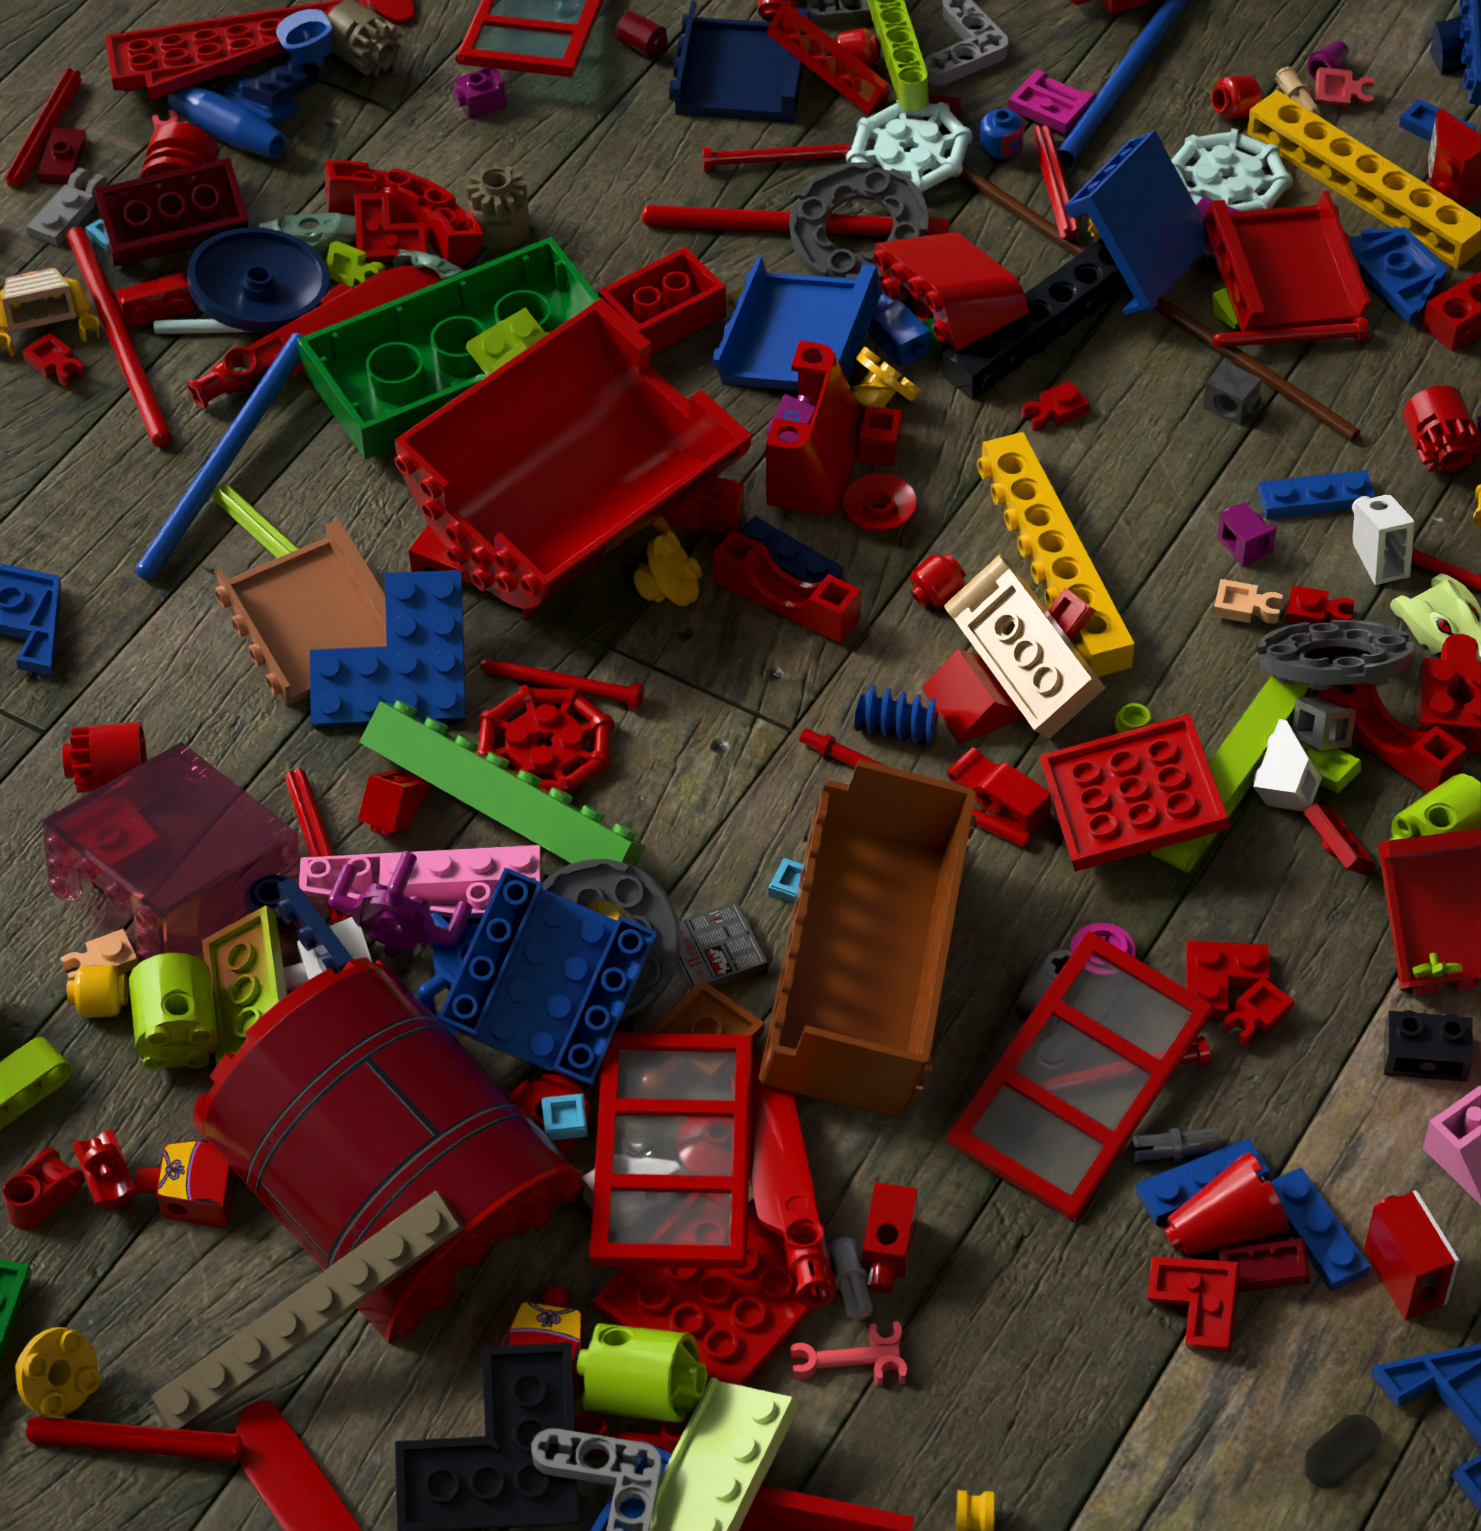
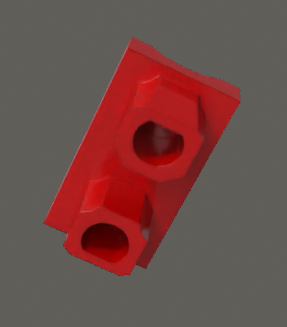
[72,1128,138,1212]

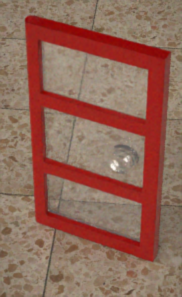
[945,930,1215,1222]
[589,1032,753,1269]

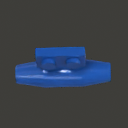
[168,76,297,159]

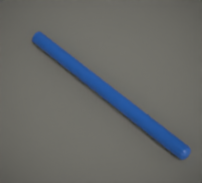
[1058,0,1189,166]
[135,333,304,581]

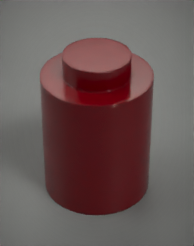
[615,11,668,58]

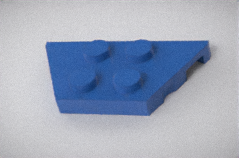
[1349,227,1448,324]

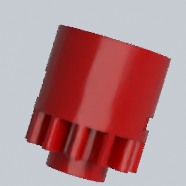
[1402,385,1481,475]
[62,721,148,793]

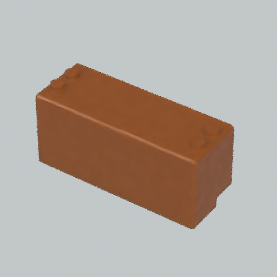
[759,759,976,1118]

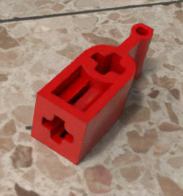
[947,748,1052,834]

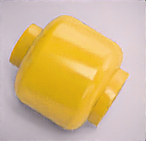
[67,964,129,1018]

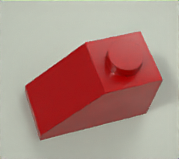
[358,769,433,836]

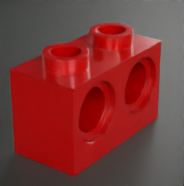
[1423,272,1481,351]

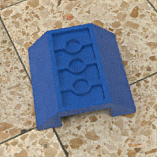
[437,867,657,1085]

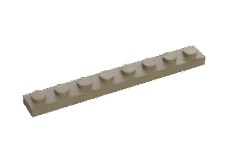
[151,1190,464,1430]

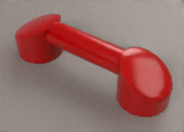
[575,1412,691,1455]

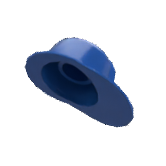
[276,9,334,69]

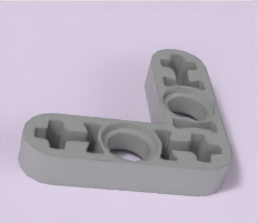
[924,0,1008,86]
[532,1429,661,1531]

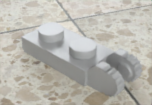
[26,168,107,246]

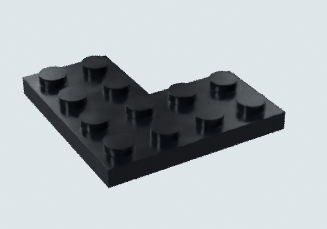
[395,1342,579,1531]

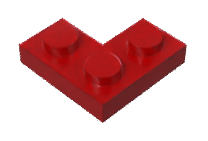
[354,192,427,263]
[1185,940,1269,1019]
[1147,1256,1241,1352]

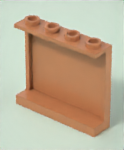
[214,519,386,707]

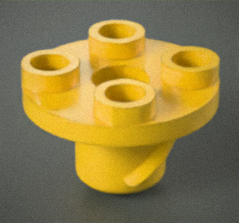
[851,346,921,411]
[633,531,702,606]
[15,1327,101,1418]

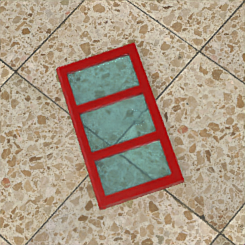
[455,0,604,78]

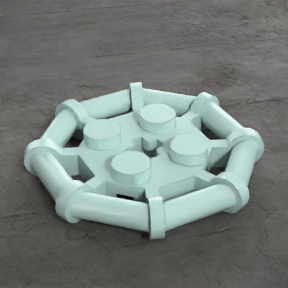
[846,100,973,195]
[1172,128,1293,212]

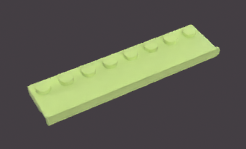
[641,1377,799,1531]

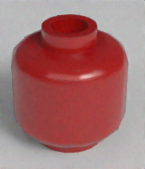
[836,28,881,70]
[1211,75,1263,120]
[910,554,966,610]

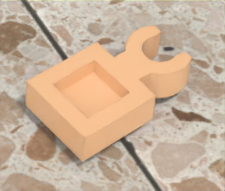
[1213,579,1283,624]
[61,928,138,981]

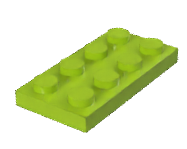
[202,905,287,1066]

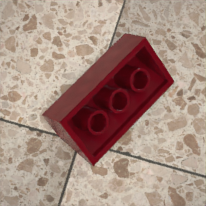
[94,157,249,267]

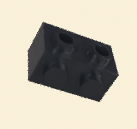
[1384,1010,1473,1082]

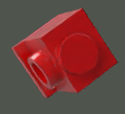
[859,406,902,467]

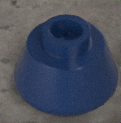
[244,874,288,925]

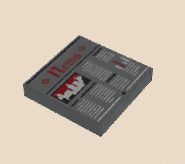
[678,902,768,991]

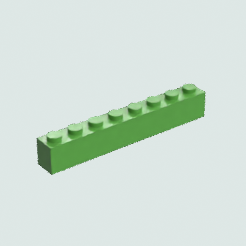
[359,700,646,867]

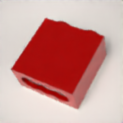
[1363,1190,1459,1320]

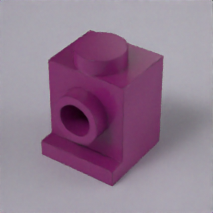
[452,68,506,119]
[1217,502,1277,567]

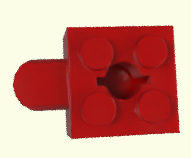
[1415,634,1481,753]

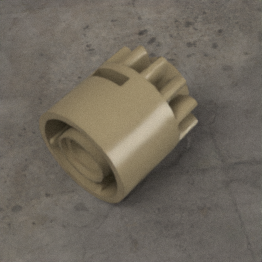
[327,0,402,77]
[467,164,530,250]

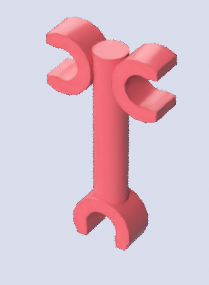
[791,1321,907,1386]

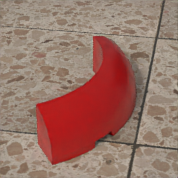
[325,160,483,267]

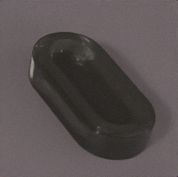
[1304,1414,1381,1489]

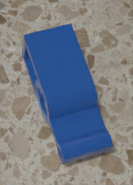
[868,290,930,368]

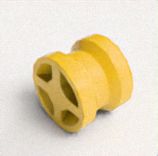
[956,1490,994,1531]

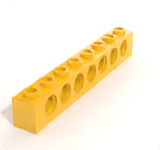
[1247,90,1481,269]
[977,432,1135,677]

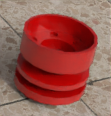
[139,122,220,178]

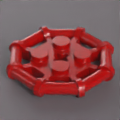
[477,685,615,795]

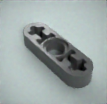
[807,0,873,28]

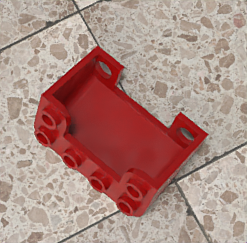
[873,232,1029,351]
[766,340,864,514]

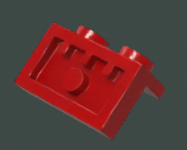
[114,273,194,328]

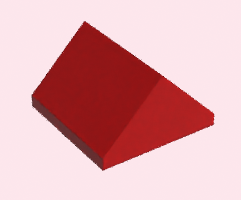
[923,649,1025,744]

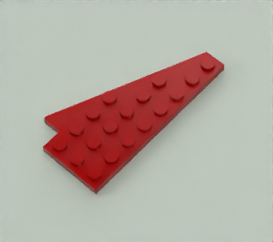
[104,0,368,100]

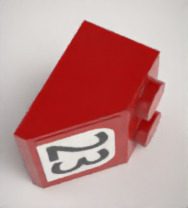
[1427,108,1481,208]

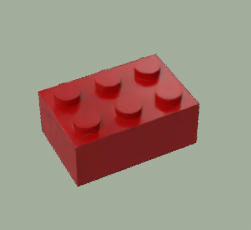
[598,247,726,356]

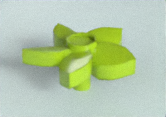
[1413,953,1462,979]

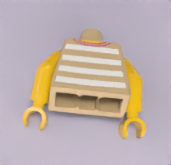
[0,268,100,357]

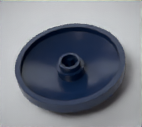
[187,227,329,332]

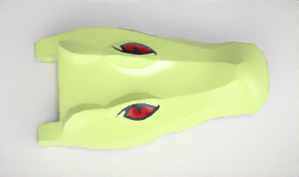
[1390,574,1481,662]

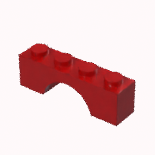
[712,530,861,643]
[1317,683,1467,793]

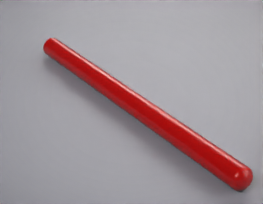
[641,205,949,237]
[66,227,172,447]

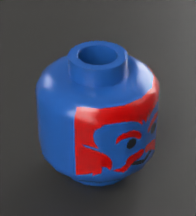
[980,108,1025,160]

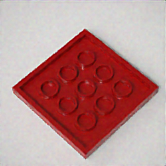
[1039,714,1230,872]
[592,1193,836,1389]

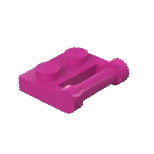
[1008,69,1097,134]

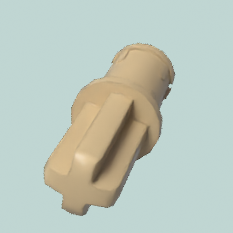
[1275,67,1321,116]

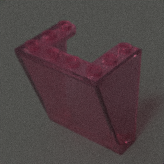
[42,742,298,963]

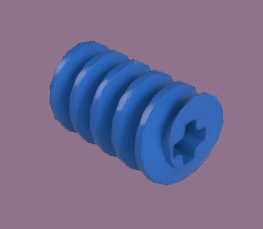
[854,684,939,747]

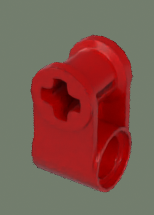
[2,1148,84,1230]

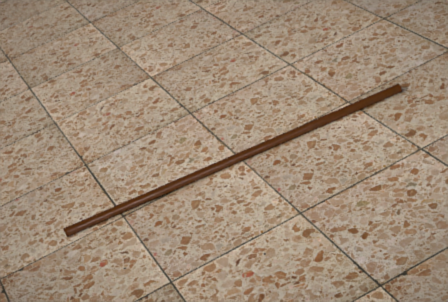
[943,152,1360,442]

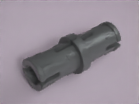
[1131,1126,1220,1163]

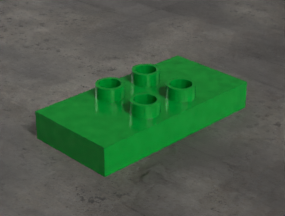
[297,237,600,460]

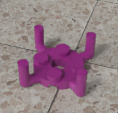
[328,851,473,958]

